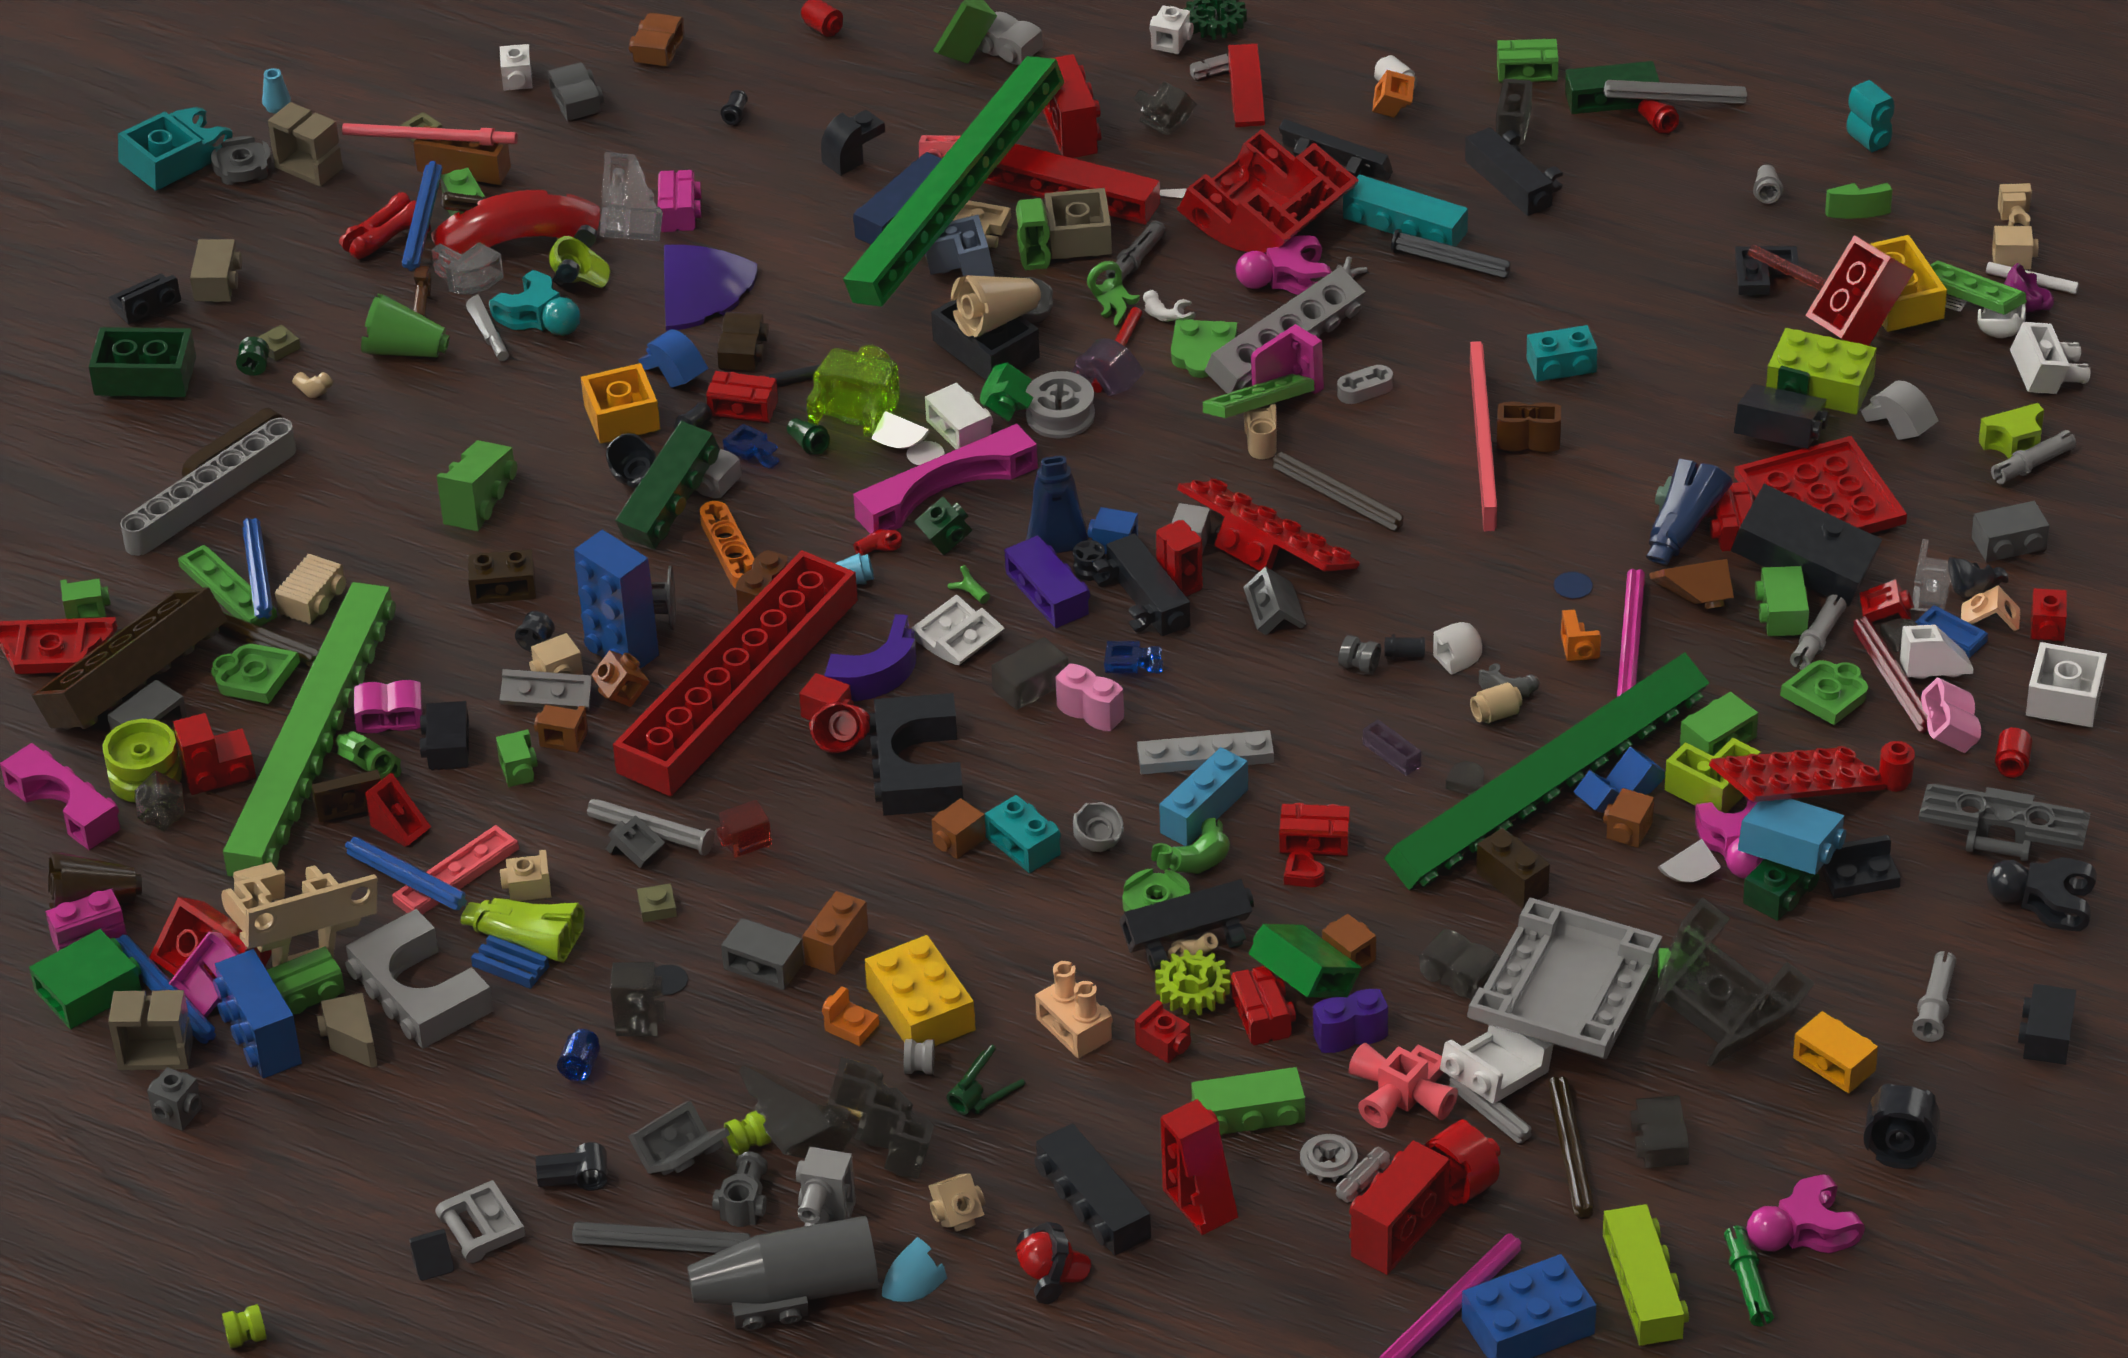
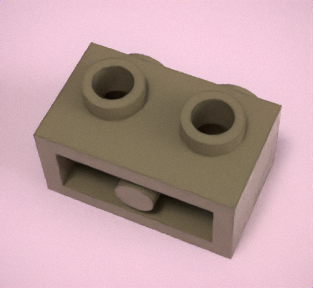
[190,239,242,302]

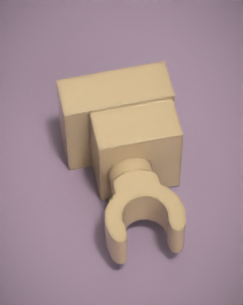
[1997,183,2032,226]

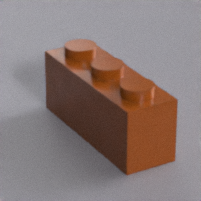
[413,125,511,185]

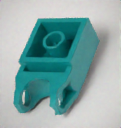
[118,107,233,191]

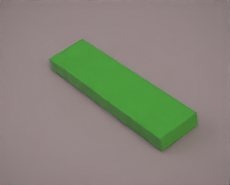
[1930,261,2027,315]
[1203,374,1314,418]
[178,544,278,626]

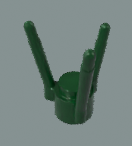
[946,1045,1025,1115]

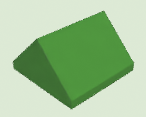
[933,0,997,64]

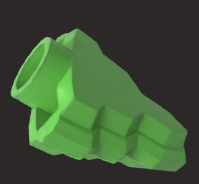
[335,731,401,780]

